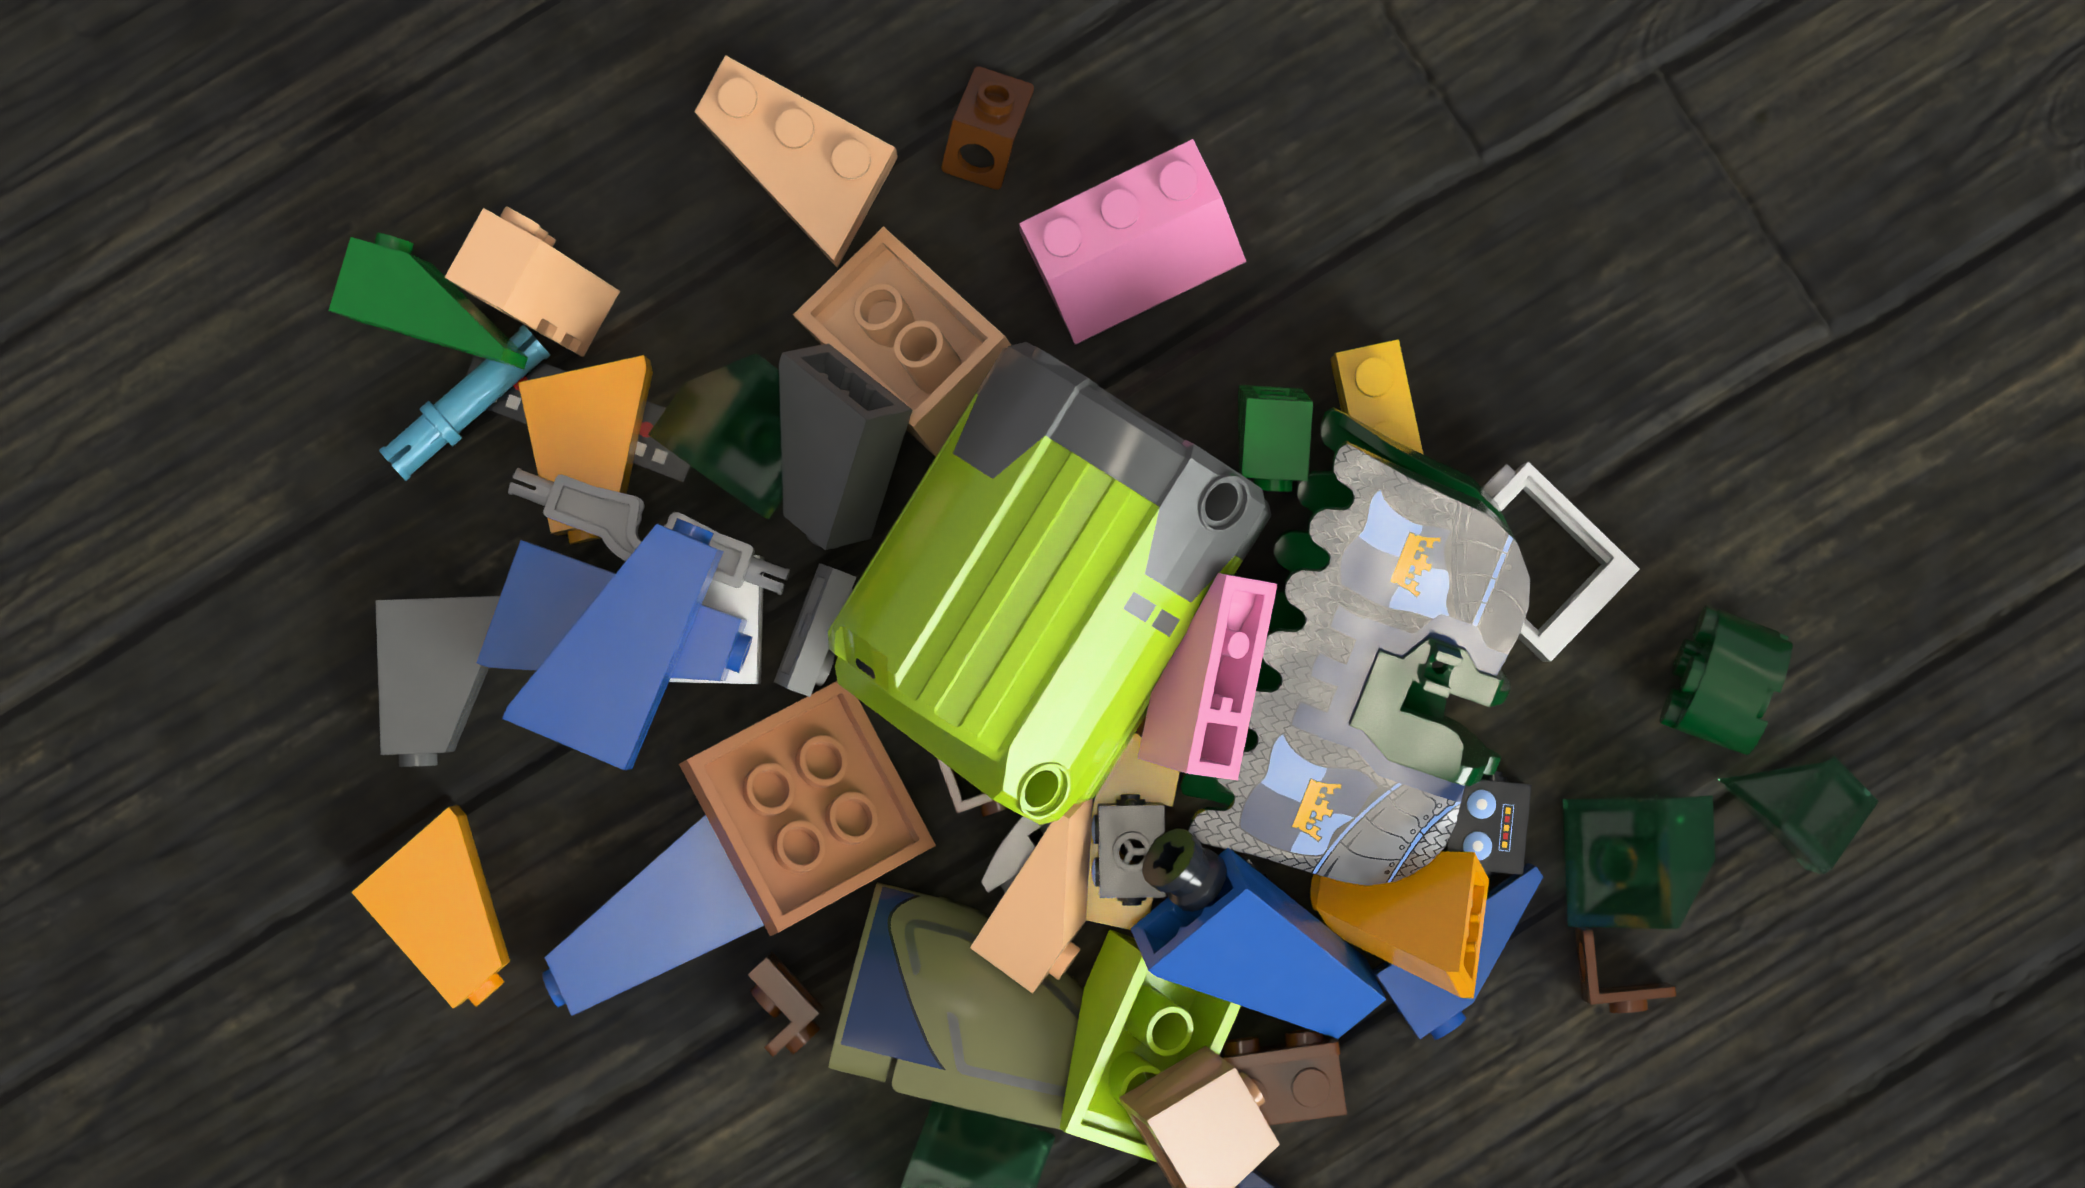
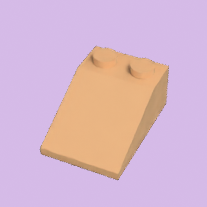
[793,226,1011,457]

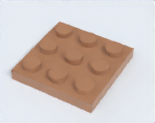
[679,681,936,936]

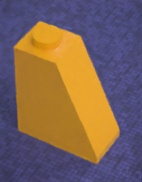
[518,355,653,544]
[352,805,510,1008]
[1311,851,1489,998]

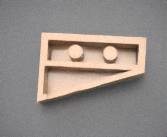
[695,55,898,268]
[445,206,620,357]

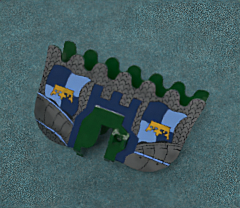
[1180,407,1530,886]

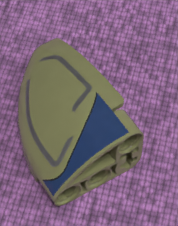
[828,882,1084,1130]

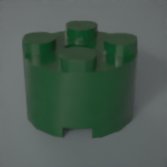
[1659,605,1793,755]

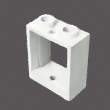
[1483,462,1639,662]

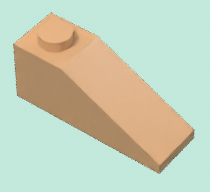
[970,799,1093,994]

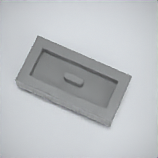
[774,563,856,697]

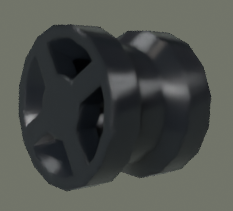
[1142,829,1227,912]

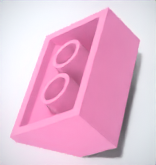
[1019,139,1246,345]

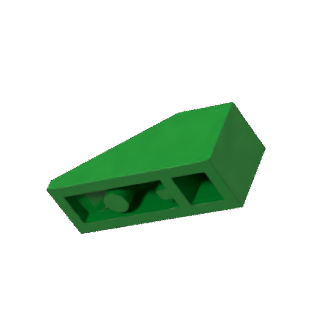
[328,232,528,369]
[1238,385,1313,492]

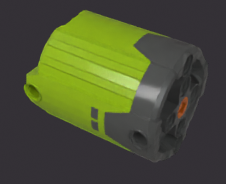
[827,342,1271,825]

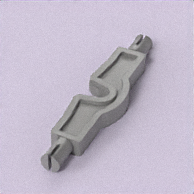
[508,468,790,595]

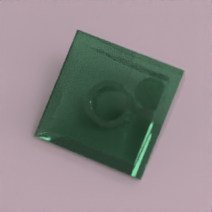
[648,353,783,520]
[1563,795,1715,929]
[900,1101,1056,1188]

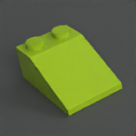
[1059,930,1241,1162]

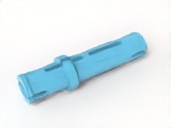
[379,325,550,481]

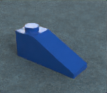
[1372,863,1543,1040]

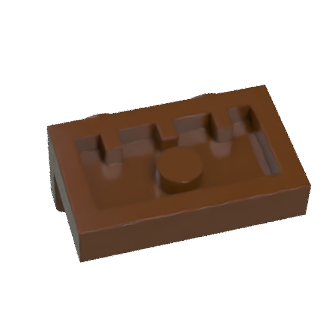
[1219,1028,1347,1125]

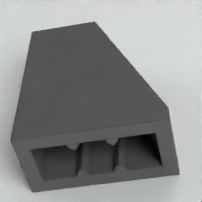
[779,343,912,550]
[376,596,500,767]

